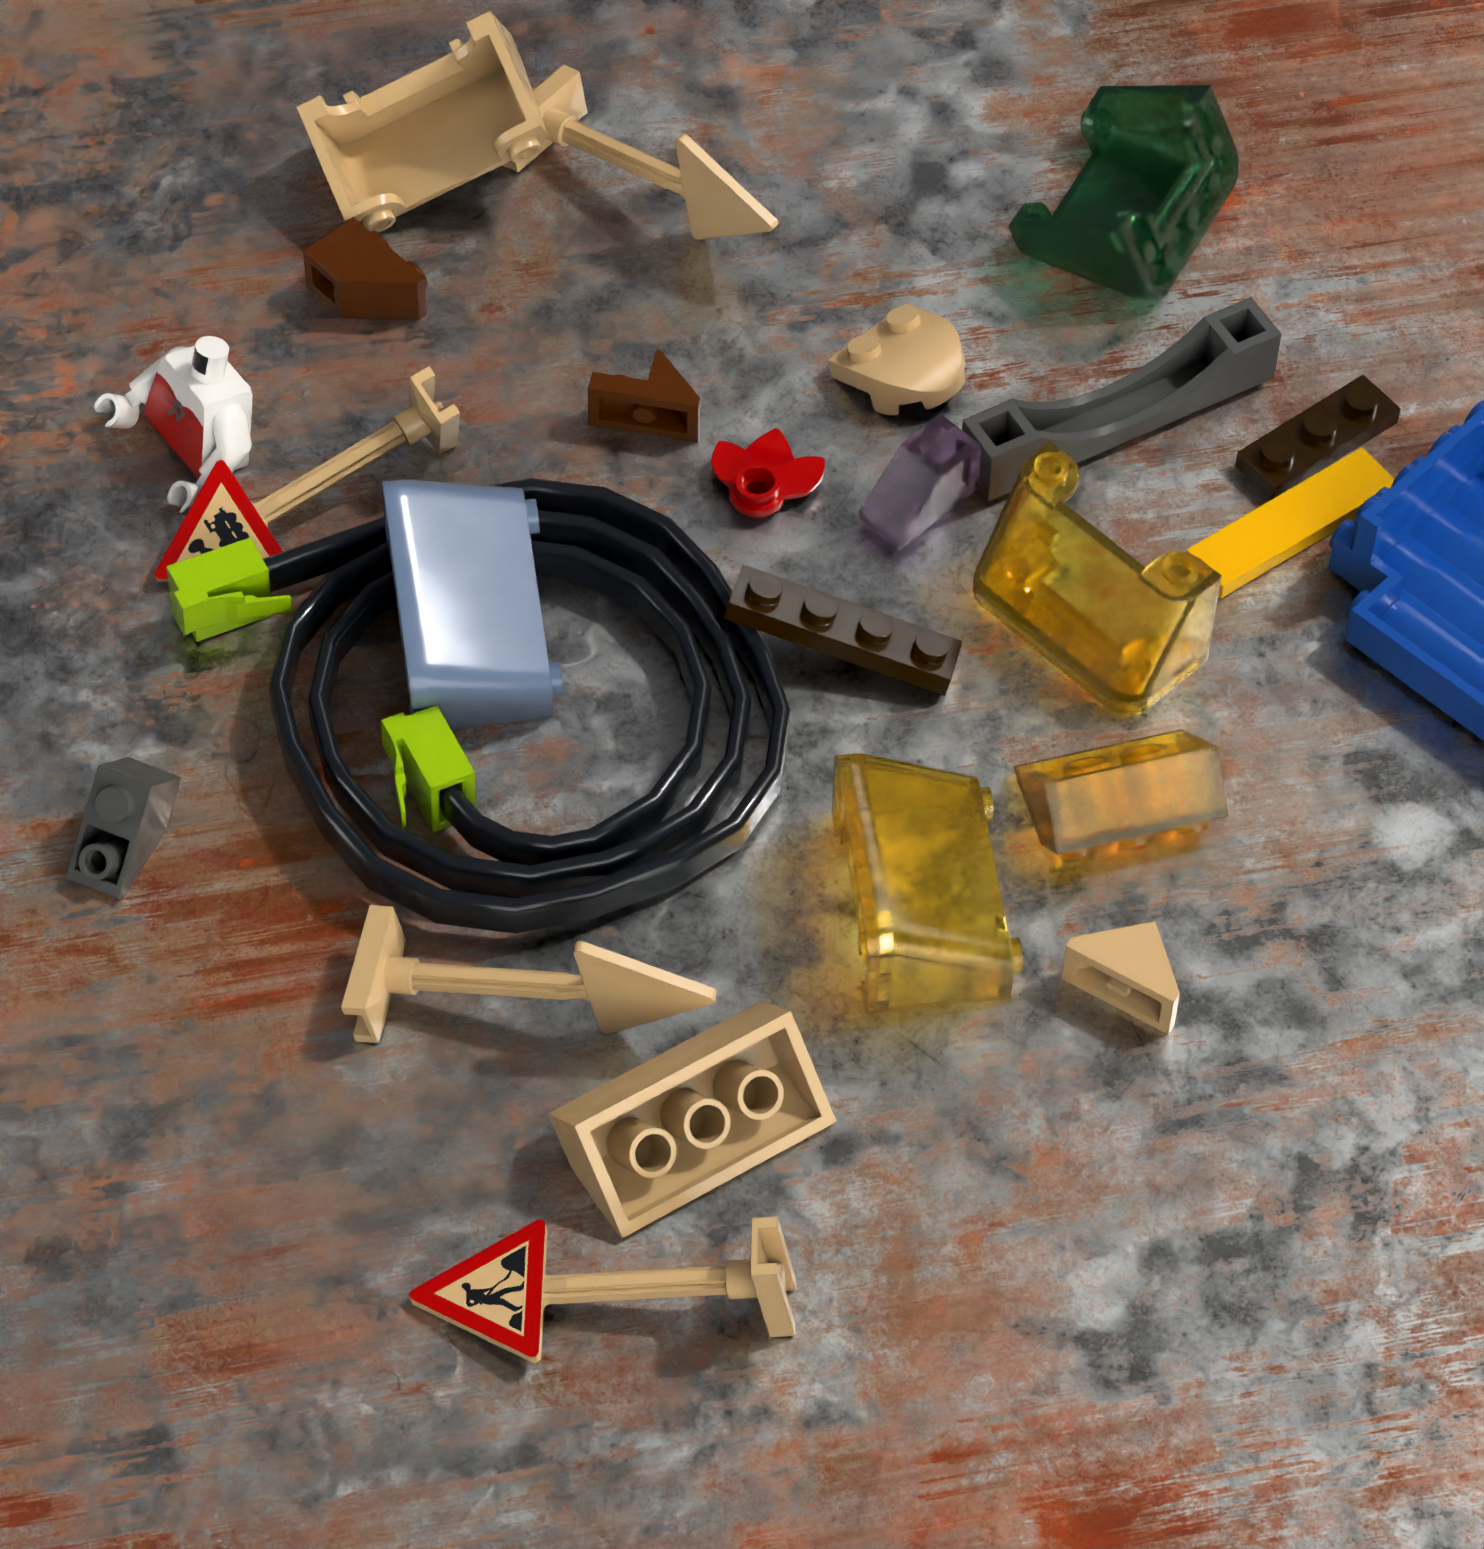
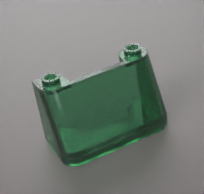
[1008,85,1239,300]

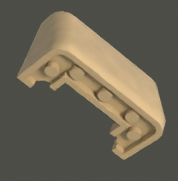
[297,11,548,232]

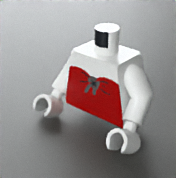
[94,336,253,515]

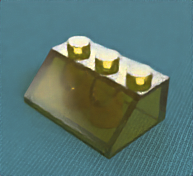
[1014,729,1229,860]

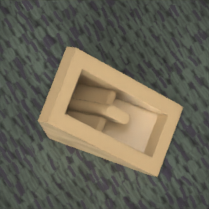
[1061,921,1180,1034]

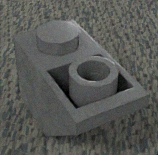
[66,757,181,899]

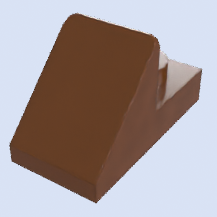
[587,349,700,443]

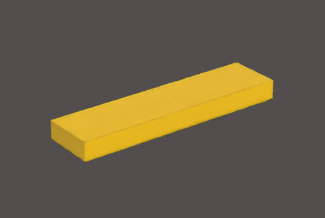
[1185,447,1394,598]

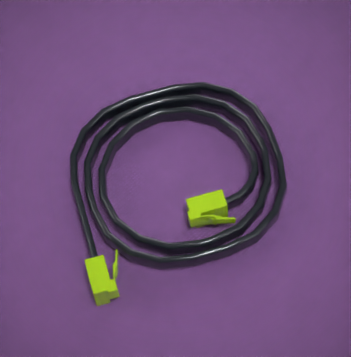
[167,478,791,934]

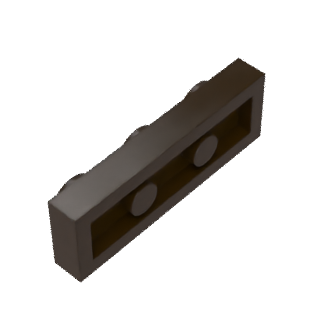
[1235,374,1401,500]

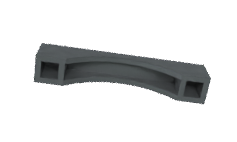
[959,297,1282,502]

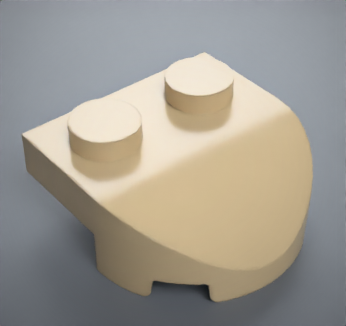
[827,302,966,415]

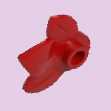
[711,428,825,517]

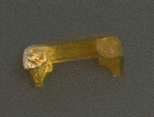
[973,441,1222,716]
[831,753,1023,1013]

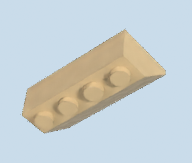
[548,1001,837,1238]

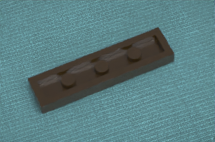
[724,564,963,696]

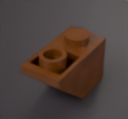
[303,217,428,320]

